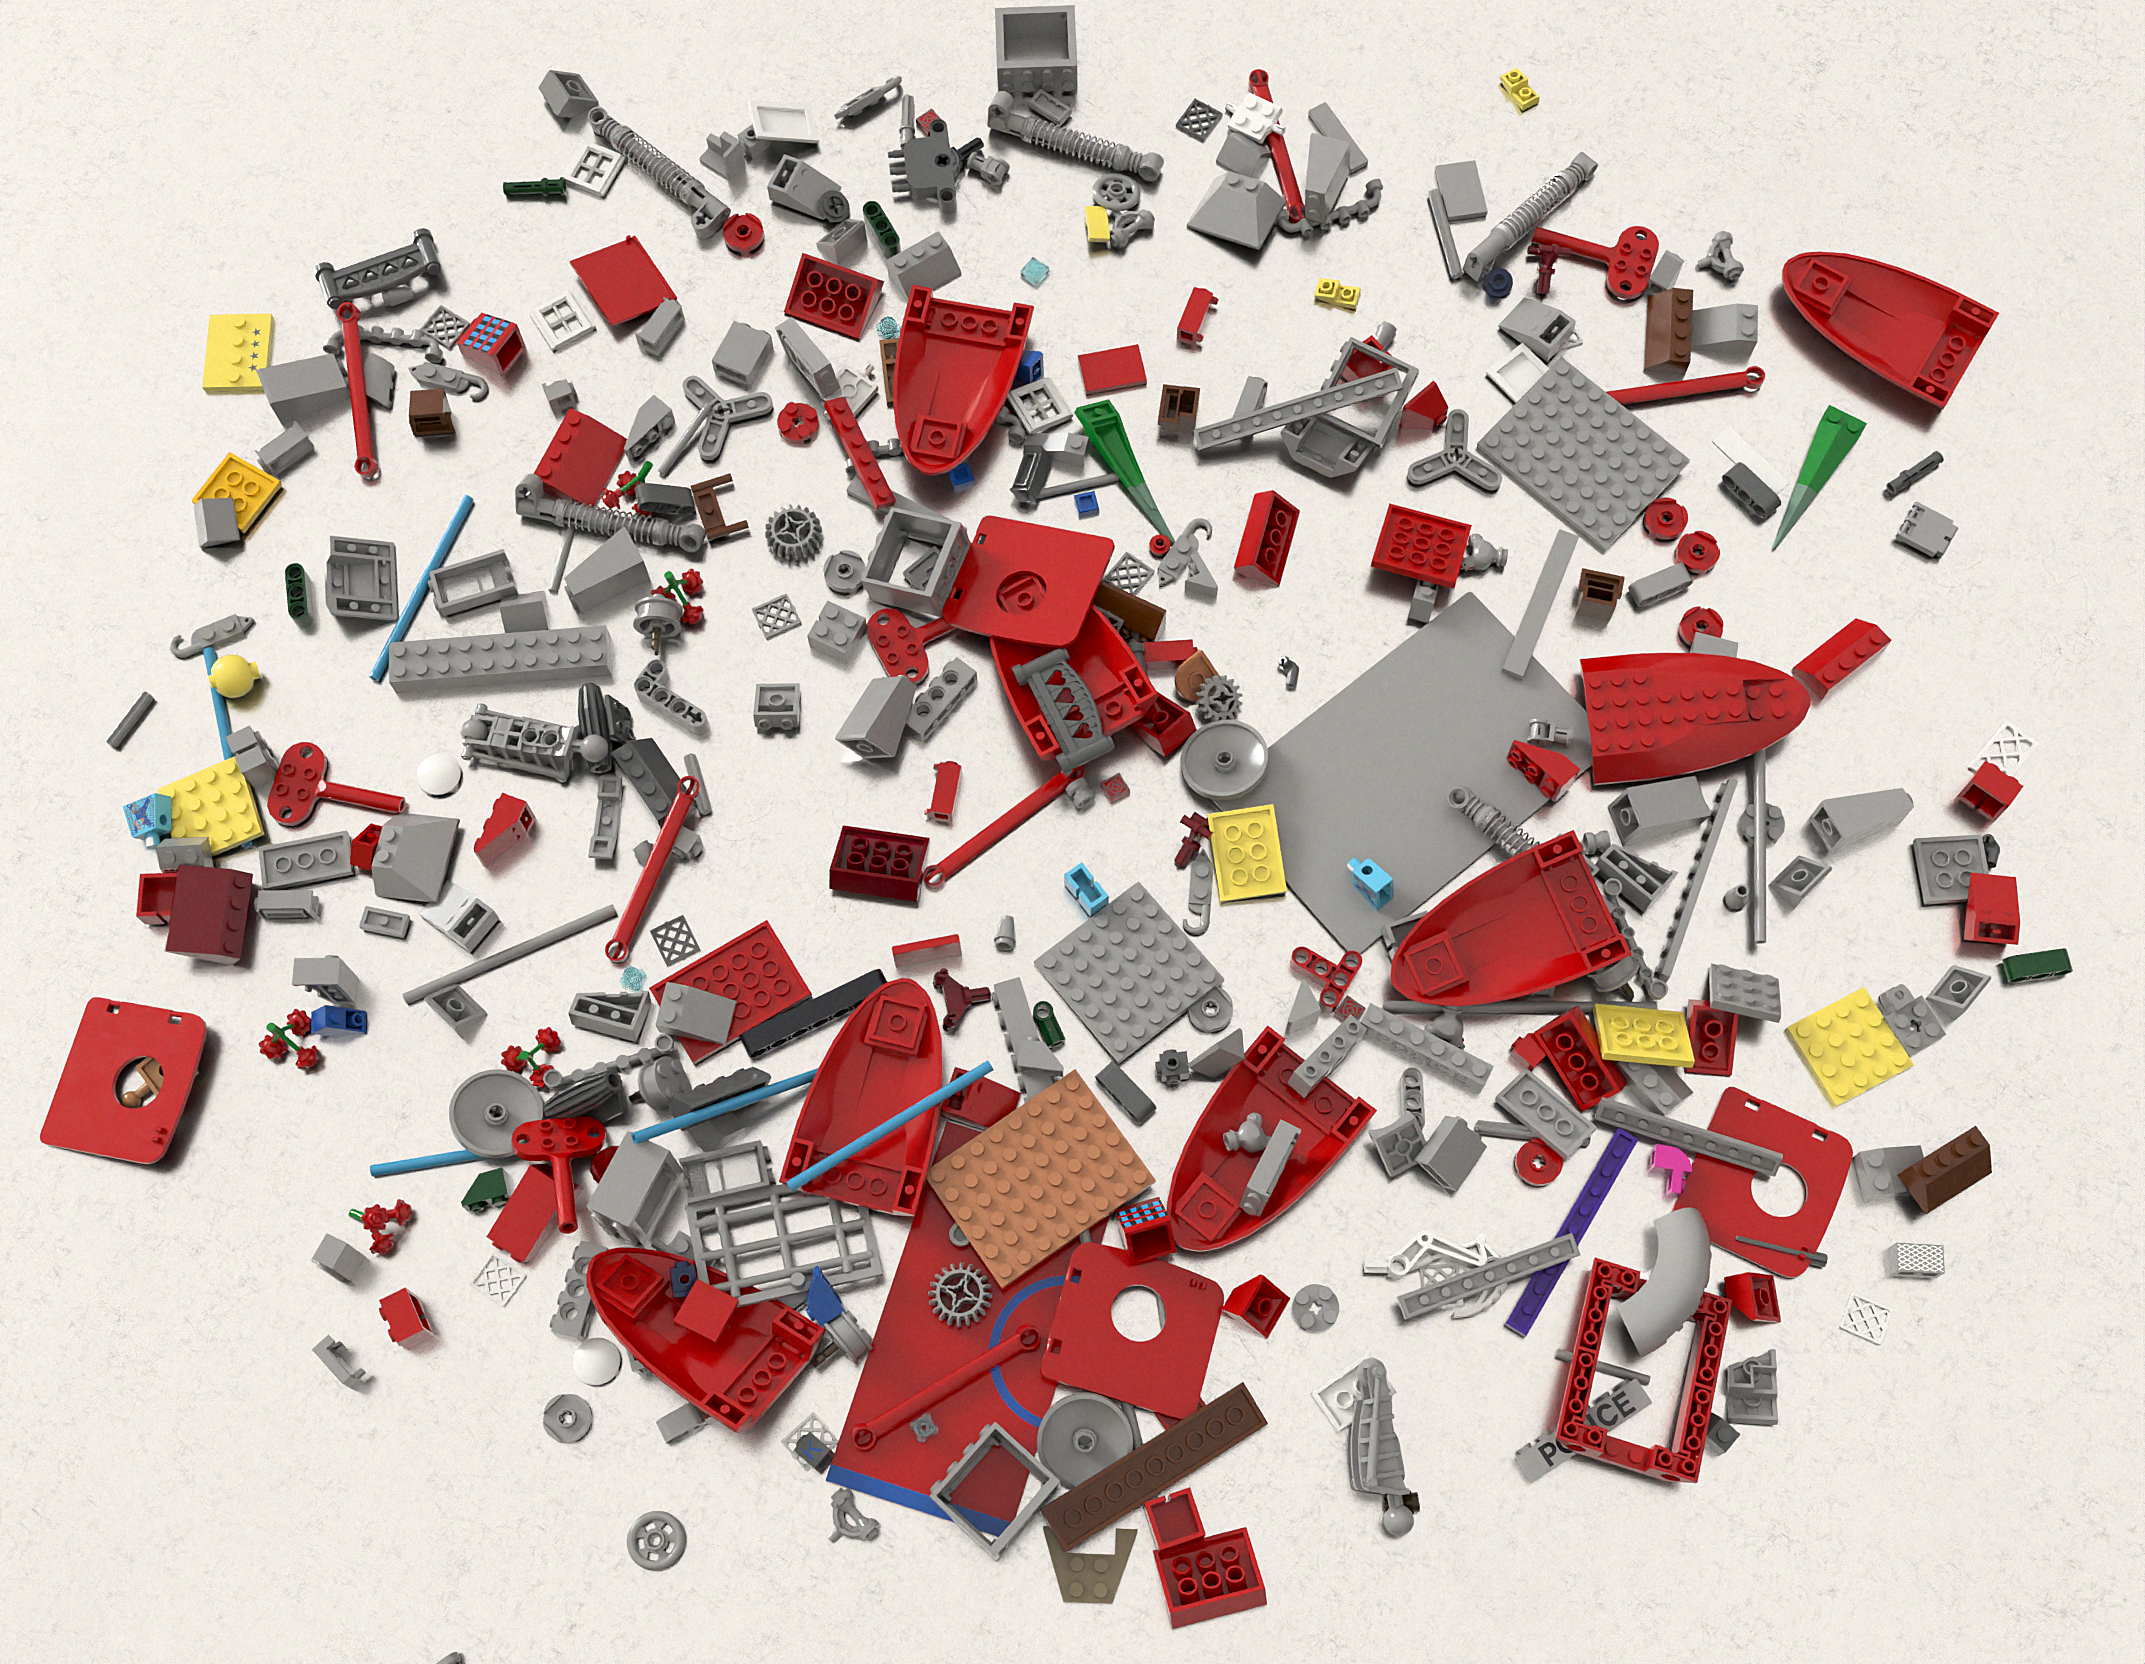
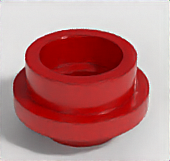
[1149,534,1171,555]

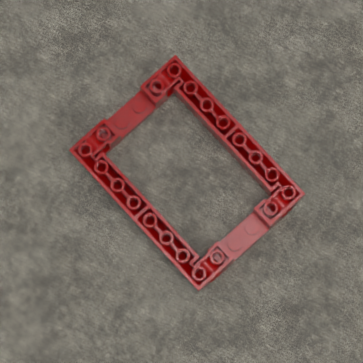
[1555,1257,1732,1483]

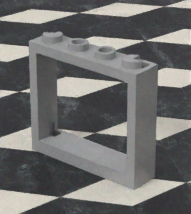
[1314,337,1419,449]

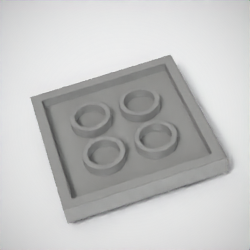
[1913,834,1989,904]
[1709,963,1782,1023]

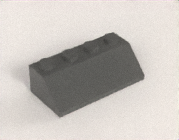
[611,738,697,829]
[668,1067,771,1131]

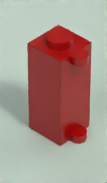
[1177,287,1219,344]
[1143,639,1198,671]
[924,761,962,822]

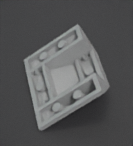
[1187,171,1286,250]
[1280,413,1375,478]
[324,536,398,621]
[371,813,460,903]

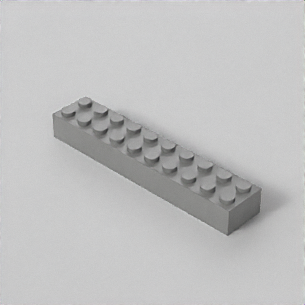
[389,625,612,693]

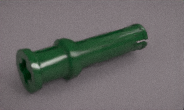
[503,177,567,196]

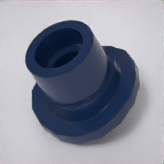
[1484,268,1513,297]

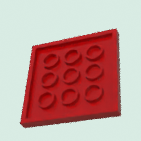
[1370,503,1472,589]

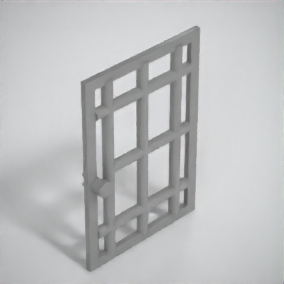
[684,1184,883,1308]

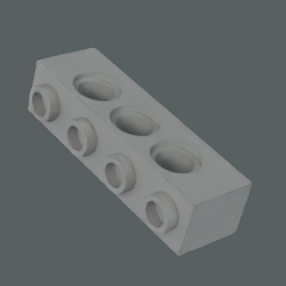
[904,657,977,742]
[1288,1014,1368,1098]
[550,1241,609,1342]

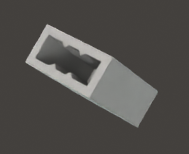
[711,321,773,386]
[1415,1115,1487,1191]

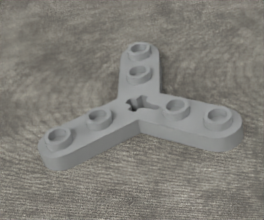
[682,376,773,460]
[1407,409,1502,490]

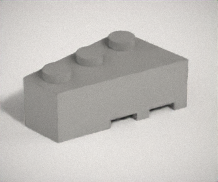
[1595,844,1679,912]
[292,955,358,1004]
[568,991,652,1042]
[311,1233,366,1282]

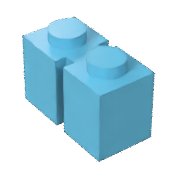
[1064,862,1109,917]

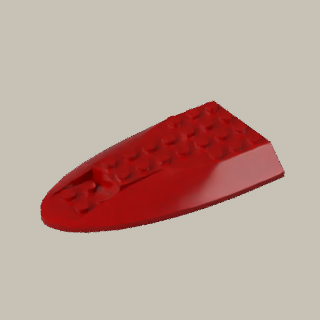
[1782,251,1999,409]
[893,285,1034,476]
[989,574,1159,760]
[1579,653,1811,785]
[1390,830,1632,1007]
[779,978,943,1216]
[1167,1025,1377,1252]
[586,1247,825,1433]

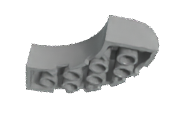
[1616,1207,1712,1358]

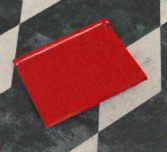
[570,235,677,327]

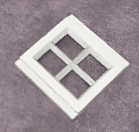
[561,140,626,197]
[529,289,596,351]
[1007,377,1073,434]

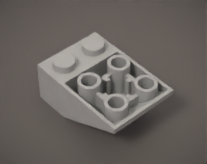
[767,154,841,220]
[1498,297,1576,362]
[419,880,499,953]

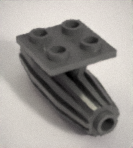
[578,683,634,773]
[544,1069,624,1123]

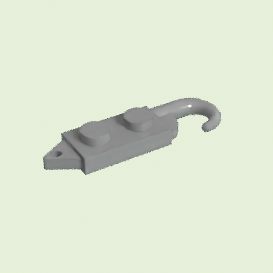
[834,76,902,120]
[408,362,488,399]
[1158,518,1212,586]
[170,614,254,658]
[1183,849,1214,935]

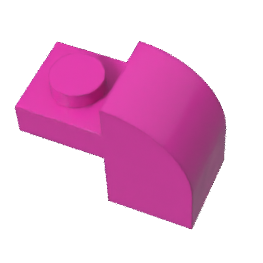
[1650,1144,1692,1198]

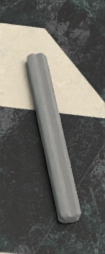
[1428,188,1463,279]
[1475,1120,1591,1146]

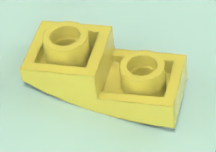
[1500,68,1540,111]
[1085,206,1110,242]
[1314,278,1361,309]

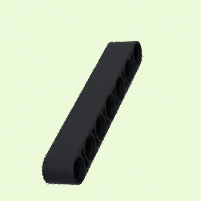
[740,969,887,1058]

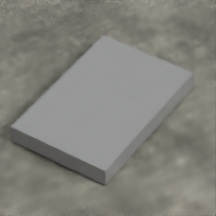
[1435,160,1488,221]

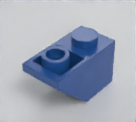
[311,1005,366,1037]

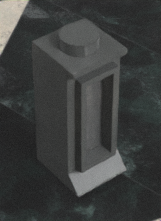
[1009,445,1052,502]

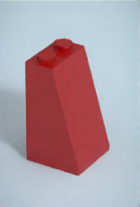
[486,1164,584,1263]

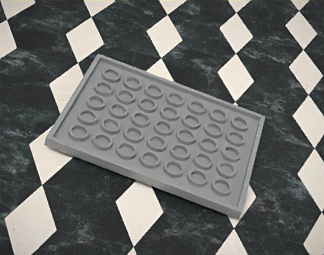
[1477,357,1690,551]

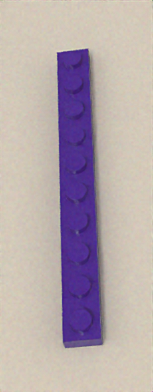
[1505,1127,1639,1337]

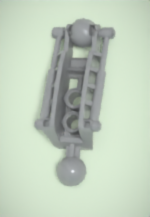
[460,703,608,782]
[1350,1358,1414,1536]

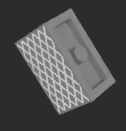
[1889,1242,1945,1277]

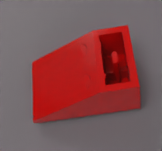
[1506,740,1580,802]
[474,793,535,867]
[1964,872,2020,945]
[940,1067,1021,1130]

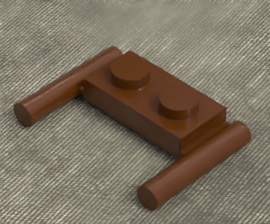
[690,473,749,541]

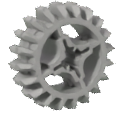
[765,504,822,561]
[928,1262,992,1327]

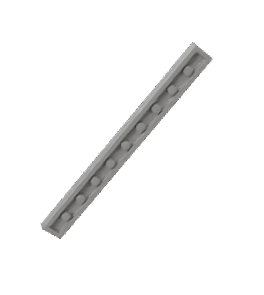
[1193,367,1403,451]
[1656,777,1738,983]

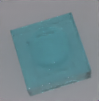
[1021,257,1049,286]

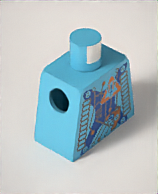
[123,793,172,849]
[1347,857,1393,911]

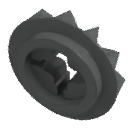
[818,190,850,223]

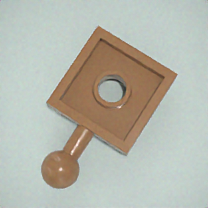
[122,1057,200,1109]

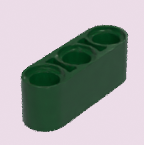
[863,201,901,258]
[285,563,313,628]
[2002,948,2073,983]

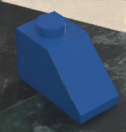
[1015,350,1044,385]
[806,1266,845,1326]

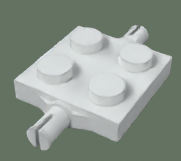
[1225,92,1286,144]
[820,363,879,419]

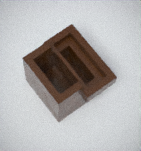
[1158,384,1200,434]
[409,388,456,436]
[1576,568,1625,621]

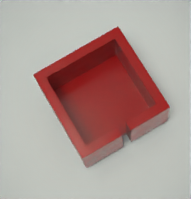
[1342,335,1393,382]
[1957,760,2024,821]
[136,872,177,925]
[379,1287,434,1350]
[1143,1487,1206,1553]

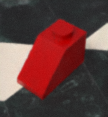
[350,823,383,870]
[1510,1033,1547,1072]

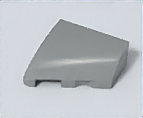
[363,352,395,408]

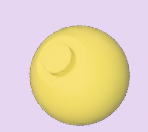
[208,654,260,698]

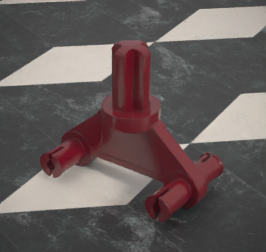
[1527,244,1571,294]
[1174,812,1213,867]
[933,968,991,1031]

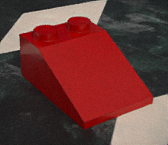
[1128,692,1197,757]
[1685,999,1739,1076]

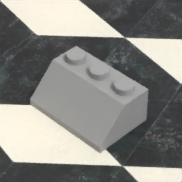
[886,231,961,300]
[1616,1061,1694,1117]

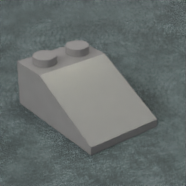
[1691,303,1758,354]
[655,982,737,1045]
[1852,1145,1924,1203]

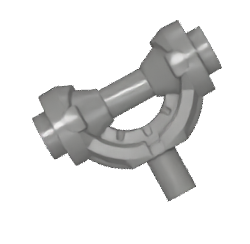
[1110,209,1155,248]
[1698,231,1744,280]
[827,1488,880,1543]

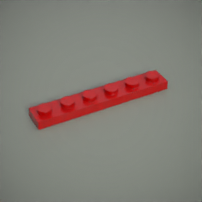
[824,396,896,510]

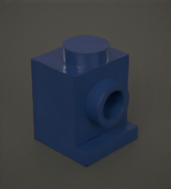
[669,1260,696,1298]

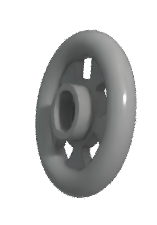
[1092,173,1141,211]
[627,1511,685,1571]

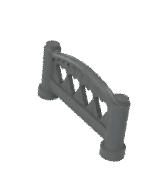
[314,228,441,310]
[1011,648,1115,776]

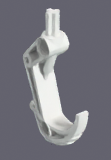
[1364,1230,1508,1318]

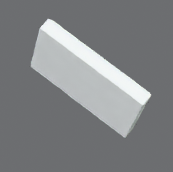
[1310,1353,1397,1434]

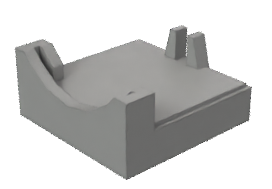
[1368,1111,1427,1177]
[312,1334,366,1390]

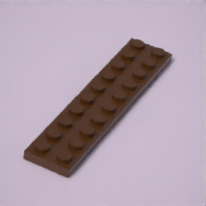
[1040,1382,1268,1552]

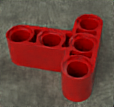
[1290,946,1363,1013]

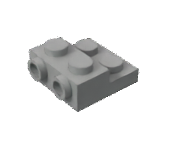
[753,683,800,730]

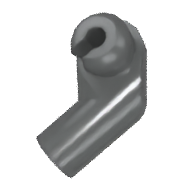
[1278,656,1299,688]
[1982,834,2000,868]

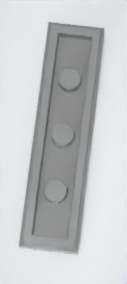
[1308,102,1368,173]

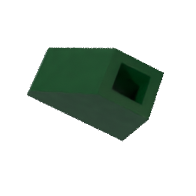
[461,1167,512,1212]

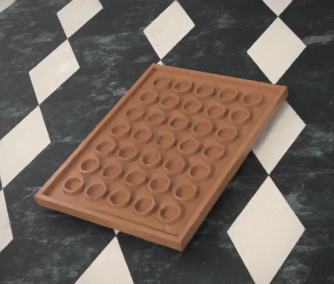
[925,1069,1156,1289]

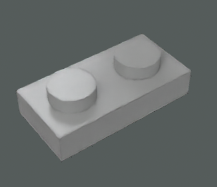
[359,906,410,938]

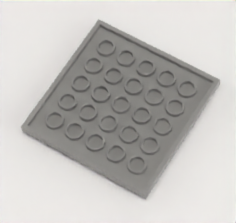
[1034,881,1224,1063]

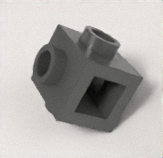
[1155,1049,1190,1084]

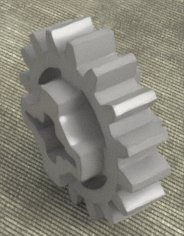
[1196,675,1243,722]

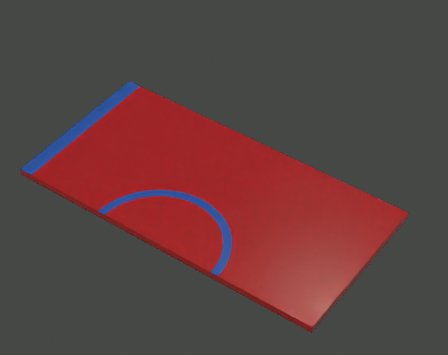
[825,1121,1111,1537]

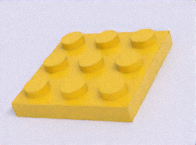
[191,452,282,534]

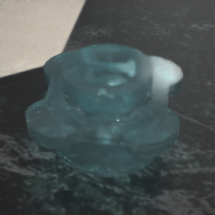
[876,316,901,339]
[620,965,646,991]
[910,1413,938,1442]

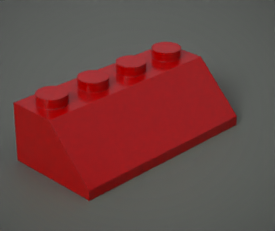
[1234,490,1300,585]
[1792,618,1892,700]
[1534,1005,1627,1111]

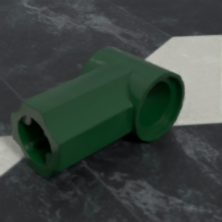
[1032,1001,1066,1048]

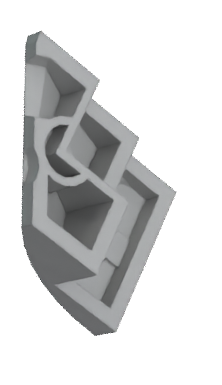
[1727,1349,1778,1425]

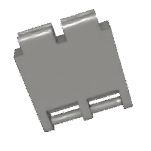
[1895,502,1959,557]

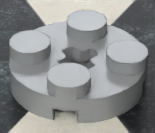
[823,550,866,593]
[1739,803,1785,846]
[1188,987,1233,1033]
[1292,1284,1339,1333]
[543,1394,592,1443]

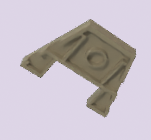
[1043,1526,1138,1604]

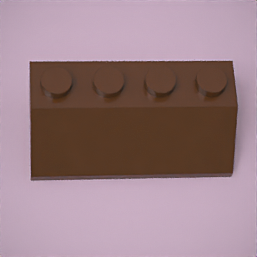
[1644,288,1693,375]
[1092,581,1167,643]
[1898,1126,1992,1214]

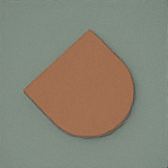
[1174,649,1220,702]

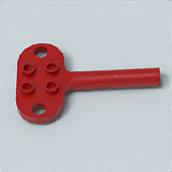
[1532,226,1659,299]
[866,608,957,684]
[267,742,406,826]
[511,1116,606,1234]

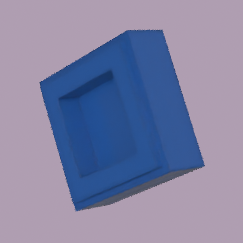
[948,463,975,489]
[1074,491,1099,517]

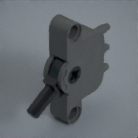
[888,119,984,214]

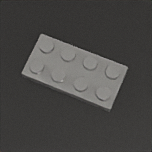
[258,830,354,891]
[1495,1068,1597,1160]

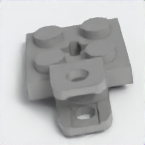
[1880,984,1947,1057]

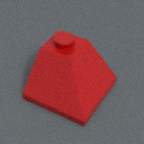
[1399,381,1449,430]
[1724,1272,1781,1323]
[1222,1274,1290,1338]

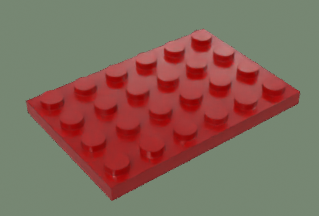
[649,920,812,1064]

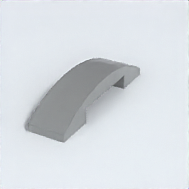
[588,776,622,859]

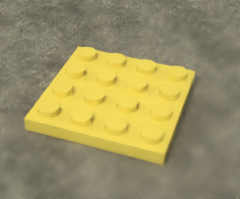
[158,755,265,857]
[1785,987,1914,1108]

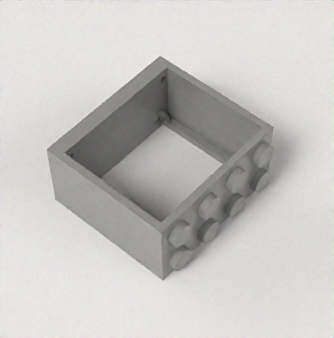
[995,5,1078,93]
[860,507,971,617]
[586,1131,683,1246]
[929,1422,1061,1560]

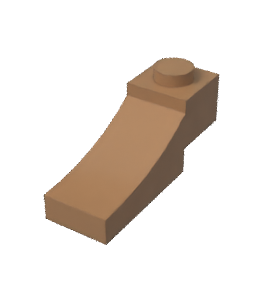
[879,338,899,403]

